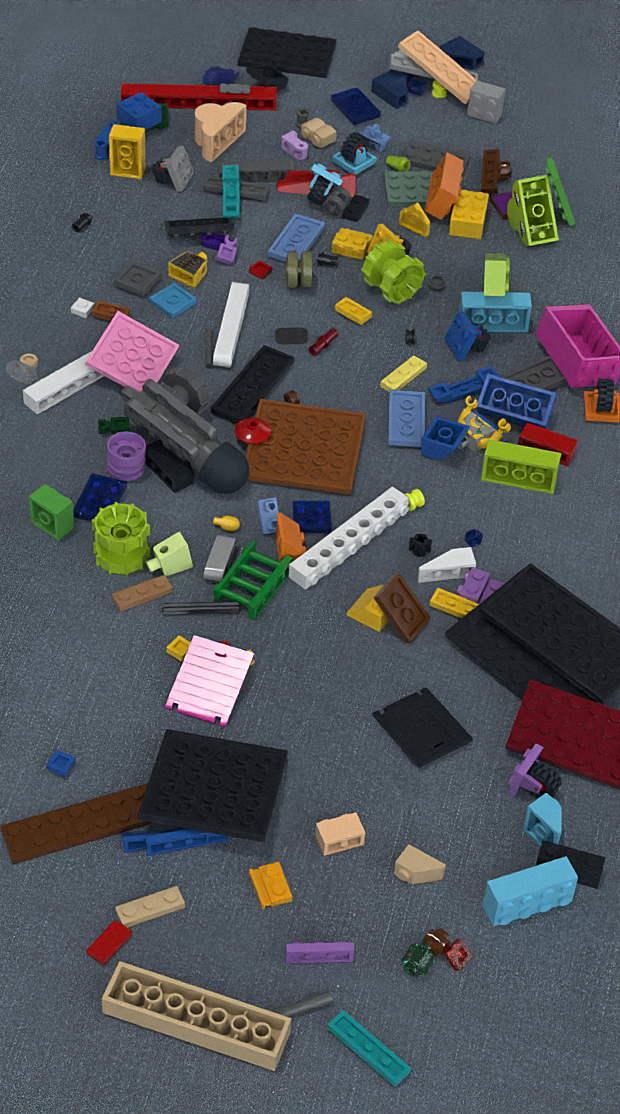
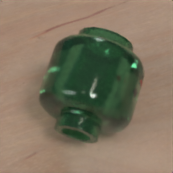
[402,943,435,977]

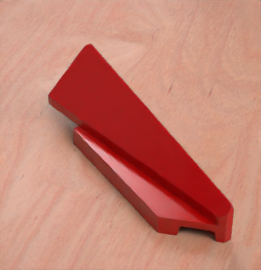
[276,170,356,198]

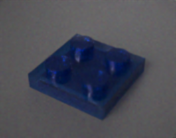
[292,501,332,533]

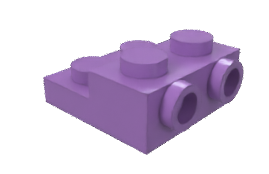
[457,567,505,604]

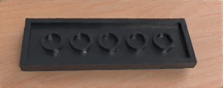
[211,345,294,423]

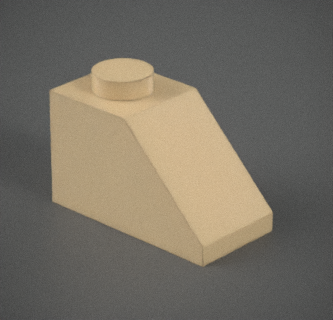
[394,844,446,885]

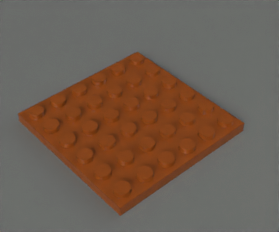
[246,399,366,495]

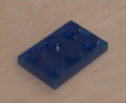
[331,87,381,125]
[73,473,127,521]

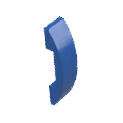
[428,365,500,402]

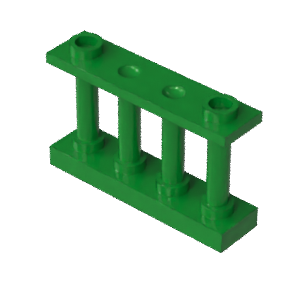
[213,540,293,621]

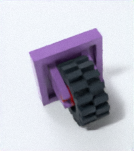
[507,744,562,798]

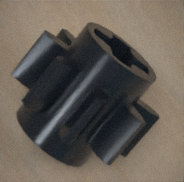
[408,533,432,557]

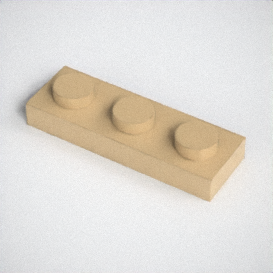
[115,886,185,928]

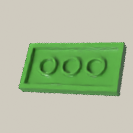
[545,157,576,226]

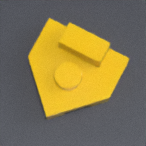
[399,203,430,237]

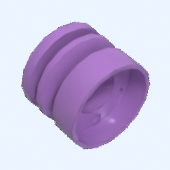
[107,431,146,481]

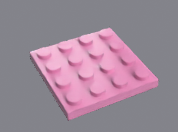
[85,311,180,393]

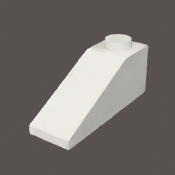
[418,547,476,583]

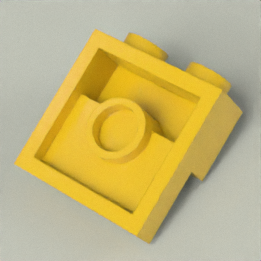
[331,228,373,260]

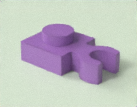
[216,234,238,265]

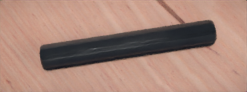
[162,601,240,615]

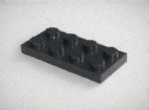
[165,217,234,237]

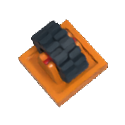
[583,379,620,423]

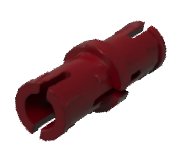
[308,328,339,356]

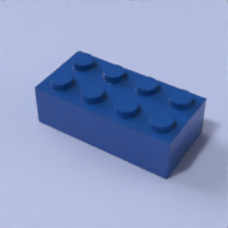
[477,374,557,429]

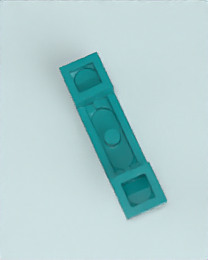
[222,165,240,218]

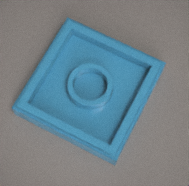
[149,283,197,319]

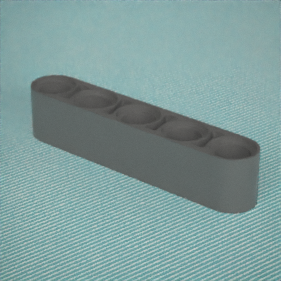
[218,160,296,182]

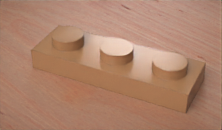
[112,575,173,612]

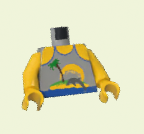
[458,396,511,452]

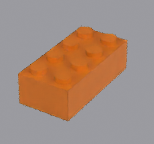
[425,152,464,220]

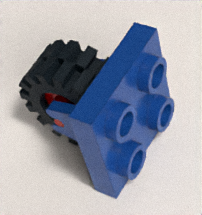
[444,311,491,361]

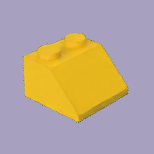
[347,585,389,632]

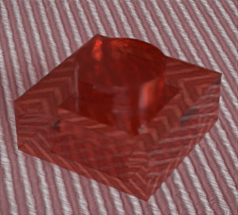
[443,939,473,971]

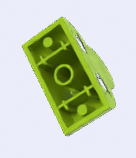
[507,175,559,246]

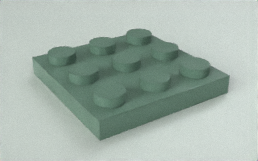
[384,171,432,207]

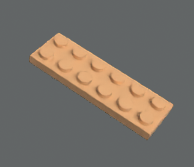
[398,31,476,104]

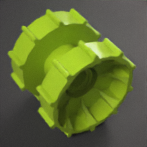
[361,239,427,305]
[92,502,151,576]

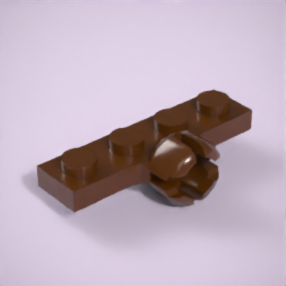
[481,149,512,194]

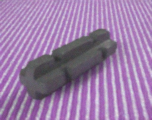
[220,83,250,94]

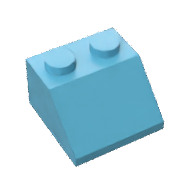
[523,793,561,847]

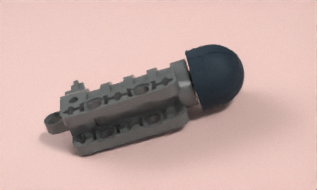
[119,379,249,494]

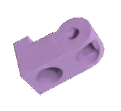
[281,130,308,160]

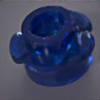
[465,529,483,547]

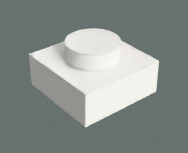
[71,298,94,318]

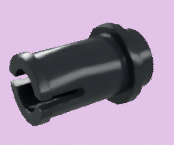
[72,213,92,233]
[317,252,339,267]

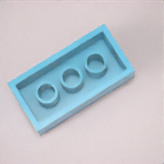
[459,292,532,332]
[482,856,578,927]

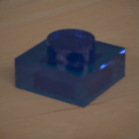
[408,79,427,96]

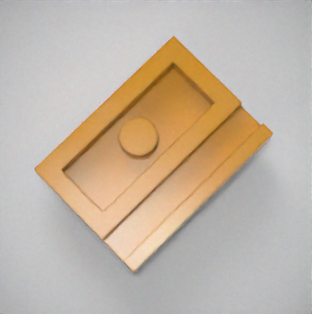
[249,862,293,909]

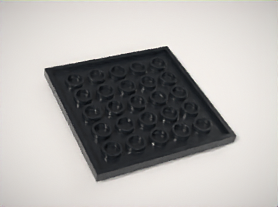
[138,729,288,843]

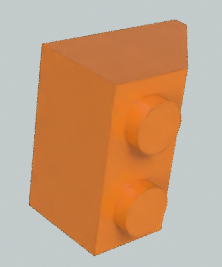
[276,513,306,561]

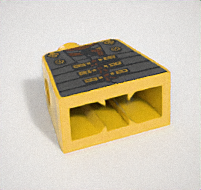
[168,251,207,288]

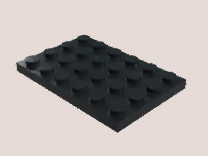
[237,27,337,78]

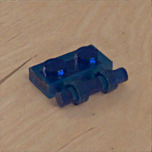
[203,66,239,86]

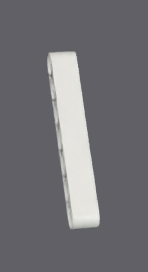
[213,282,250,368]

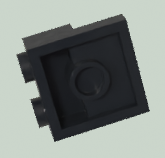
[246,64,289,91]

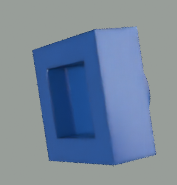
[47,750,76,777]

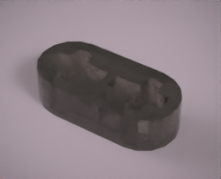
[275,327,308,345]

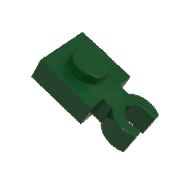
[98,417,130,435]

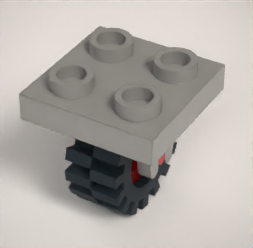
[152,146,194,192]

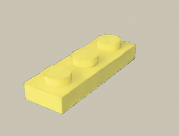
[380,355,427,392]

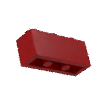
[518,423,578,467]

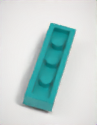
[327,1010,411,1087]

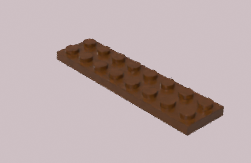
[0,783,153,864]

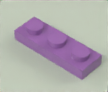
[286,941,354,964]

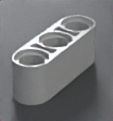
[204,535,237,582]

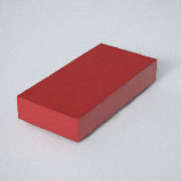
[86,920,132,966]

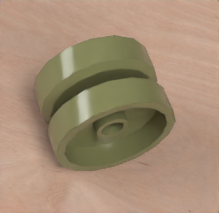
[285,251,312,288]

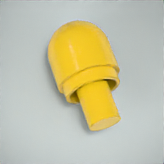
[213,515,240,532]

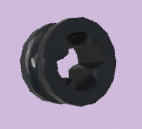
[405,329,415,344]

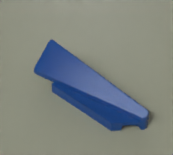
[120,829,228,856]

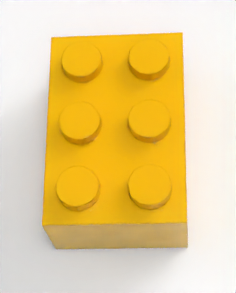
[109,124,146,179]
[449,190,489,239]

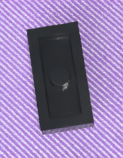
[342,195,370,223]

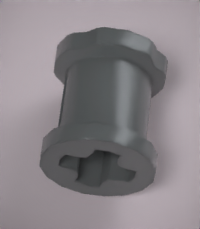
[296,107,310,128]

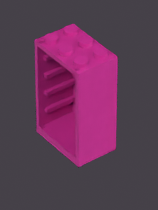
[535,304,620,388]

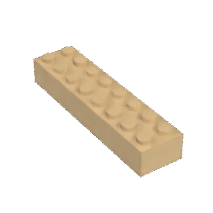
[102,961,292,1071]

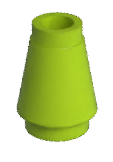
[386,156,410,172]

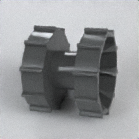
[159,365,211,415]

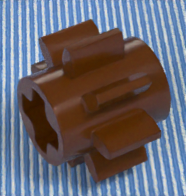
[423,928,451,956]

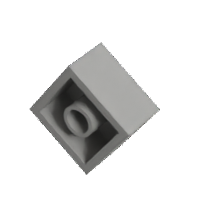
[467,80,505,124]

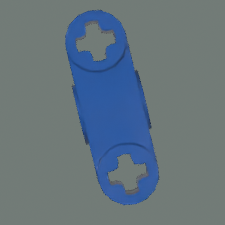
[94,121,121,160]

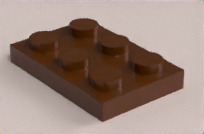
[373,572,431,643]

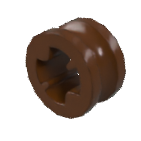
[283,390,300,404]

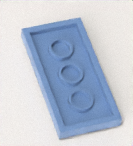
[268,213,325,262]
[388,390,425,447]

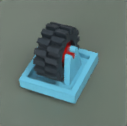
[332,132,377,175]
[306,163,343,205]

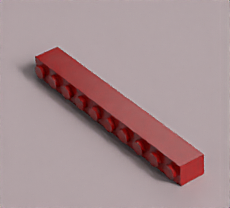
[121,83,277,111]

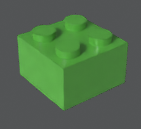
[29,484,74,541]

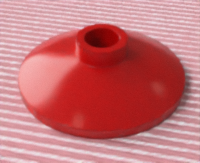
[235,418,271,445]

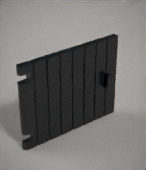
[372,687,473,768]

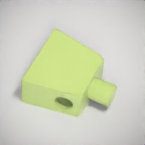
[146,532,193,576]

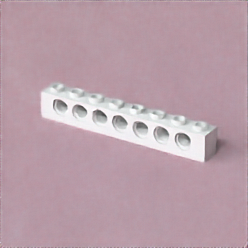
[289,486,409,590]

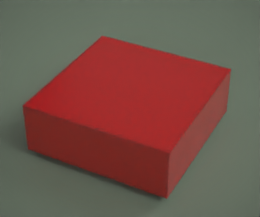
[249,260,272,280]

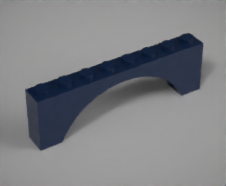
[371,36,485,109]

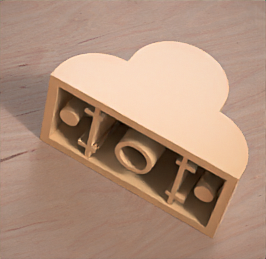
[195,102,246,163]

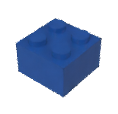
[117,92,161,130]

